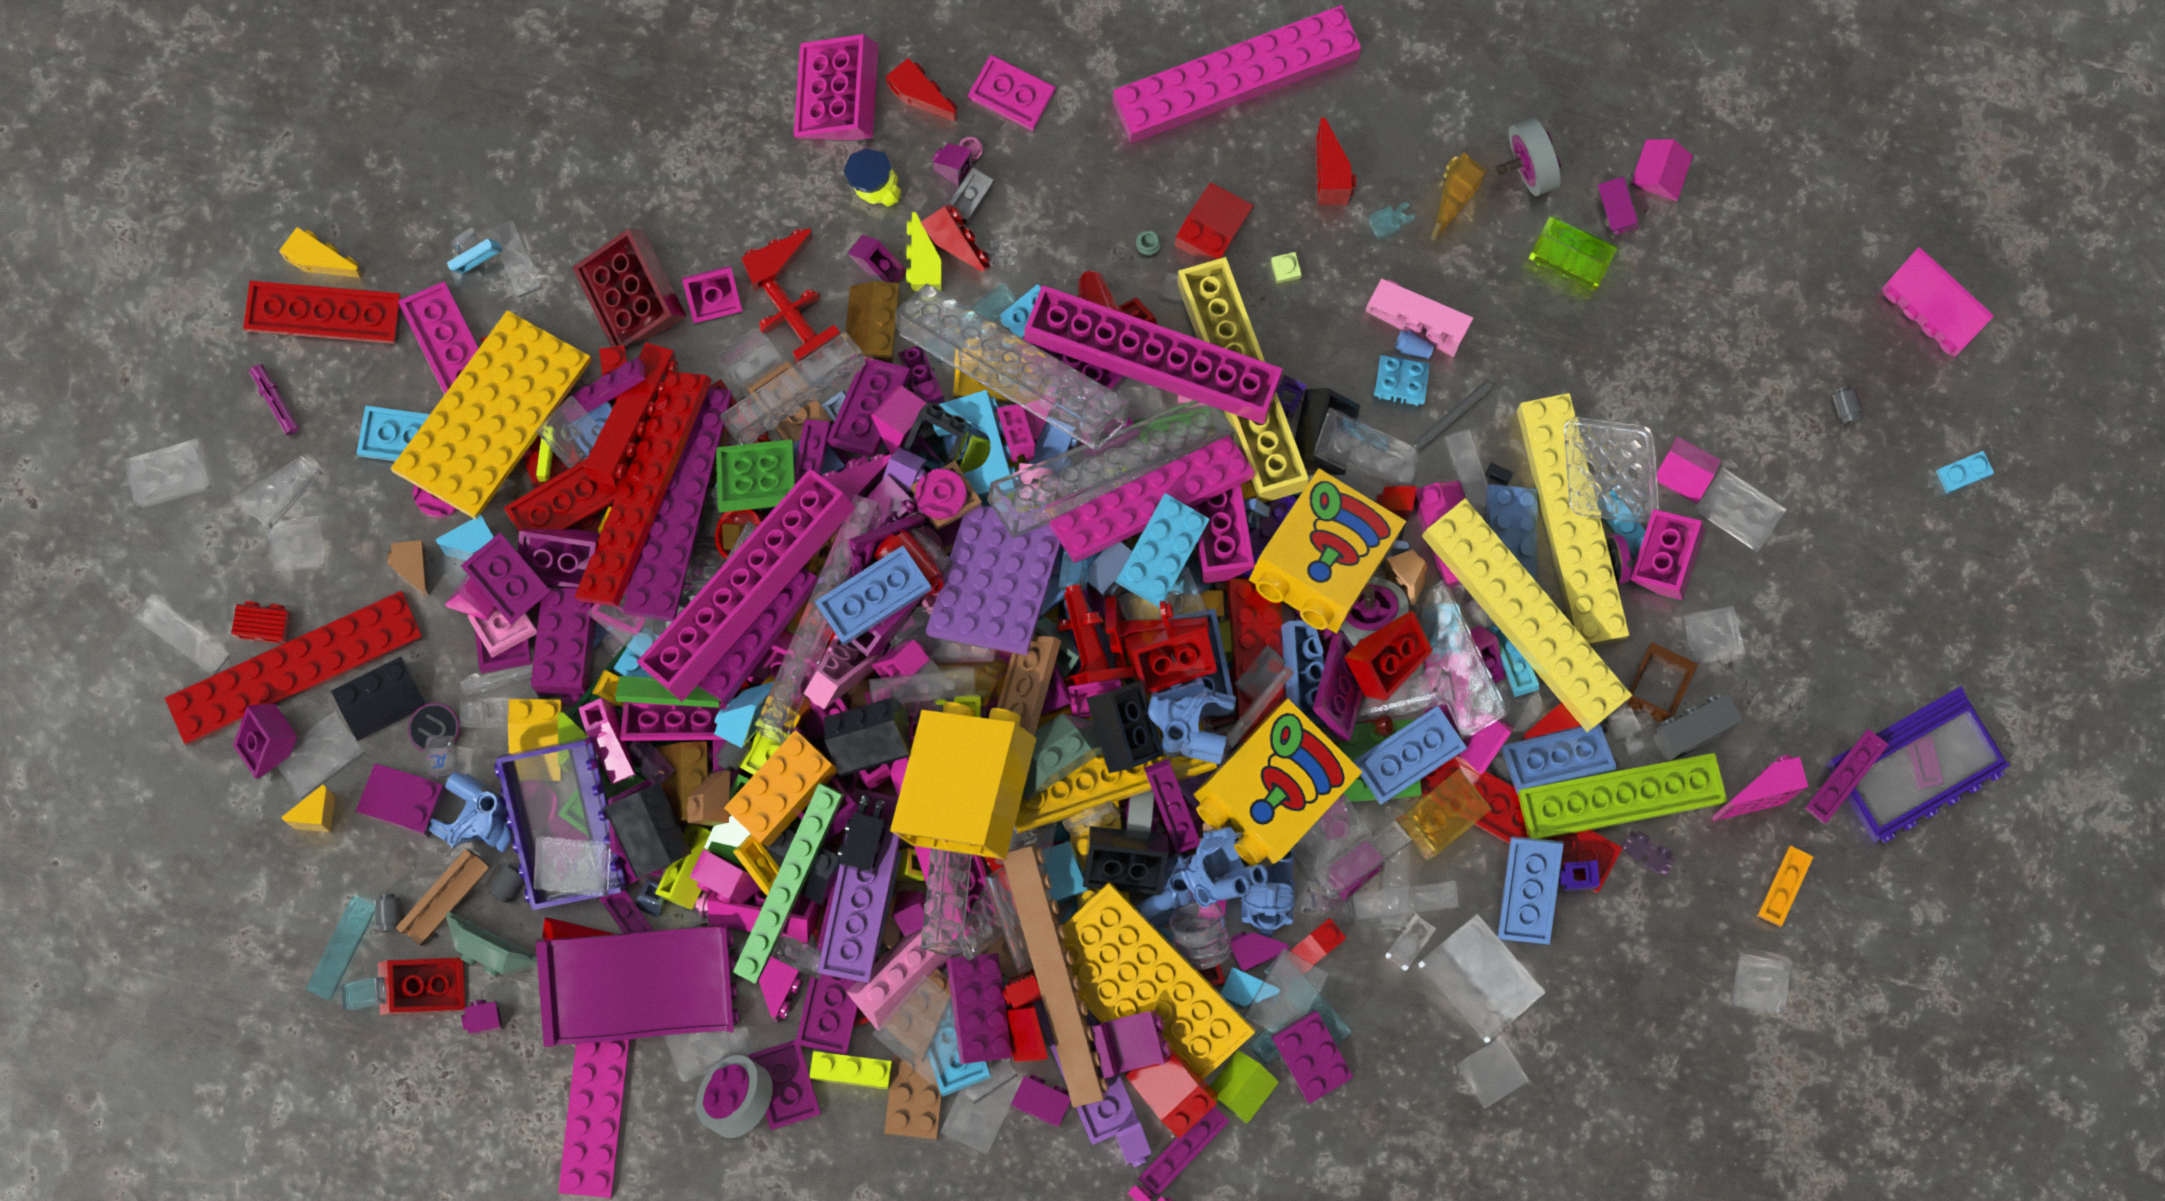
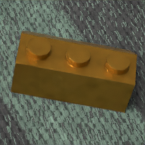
[843,281,900,364]
[657,742,710,825]

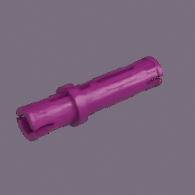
[248,364,300,436]

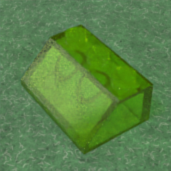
[1529,215,1618,291]

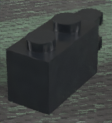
[837,795,888,875]

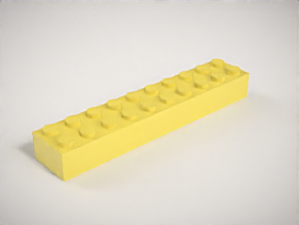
[1177,257,1309,503]
[1517,393,1629,648]
[1422,498,1632,732]

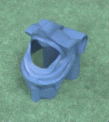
[1148,687,1236,765]
[428,771,512,853]
[1180,827,1268,908]
[1241,849,1295,938]
[1130,851,1196,929]

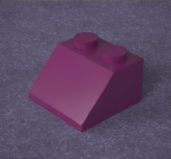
[233,704,297,779]

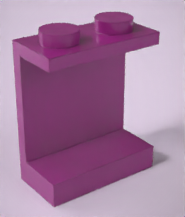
[1091,1009,1171,1079]

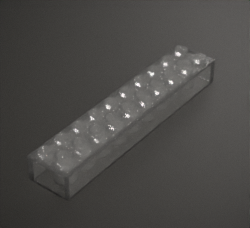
[895,283,1129,451]
[987,400,1235,538]

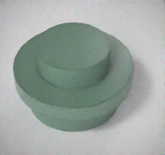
[1136,230,1161,255]

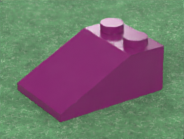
[517,529,601,589]
[355,764,447,838]

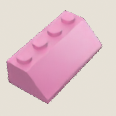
[846,924,951,1031]

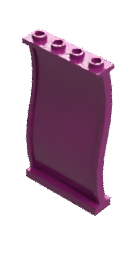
[536,924,739,1047]

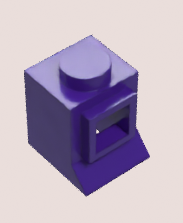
[1277,375,1307,419]
[1559,860,1600,891]

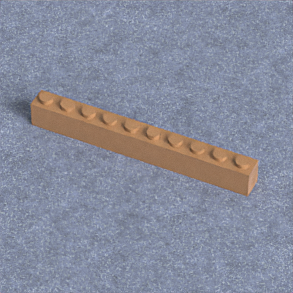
[1003,842,1109,1108]

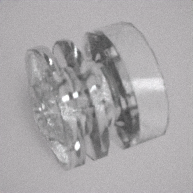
[1169,902,1232,969]

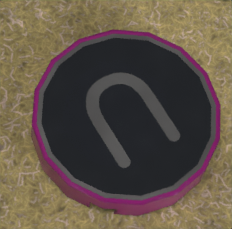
[1606,533,1632,584]
[408,703,460,755]

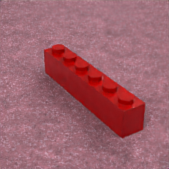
[584,342,678,487]

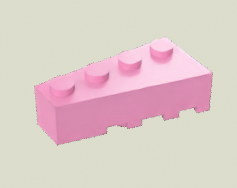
[1366,279,1473,357]
[804,634,885,709]

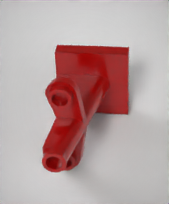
[759,279,844,375]
[1057,584,1135,688]
[1105,595,1210,668]

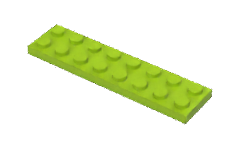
[1518,753,1728,839]

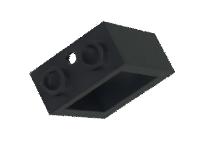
[903,402,973,474]

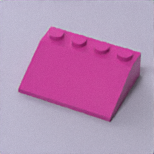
[794,34,879,141]
[1882,247,1994,357]
[1712,755,1808,821]

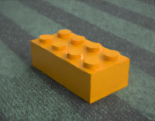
[724,730,837,847]

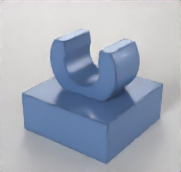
[1243,499,1270,529]

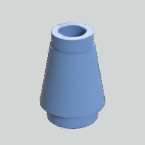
[1395,329,1434,359]

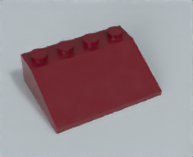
[572,228,687,349]

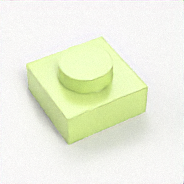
[1271,252,1302,284]

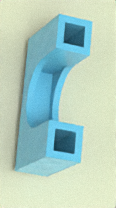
[933,390,1019,501]

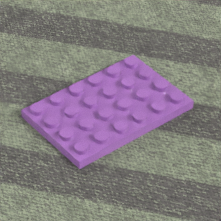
[926,505,1062,655]

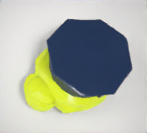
[843,148,901,206]

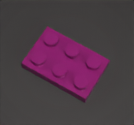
[461,532,551,625]
[475,631,532,674]
[1271,1010,1354,1104]
[748,1040,821,1131]

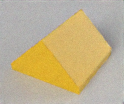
[281,784,335,832]

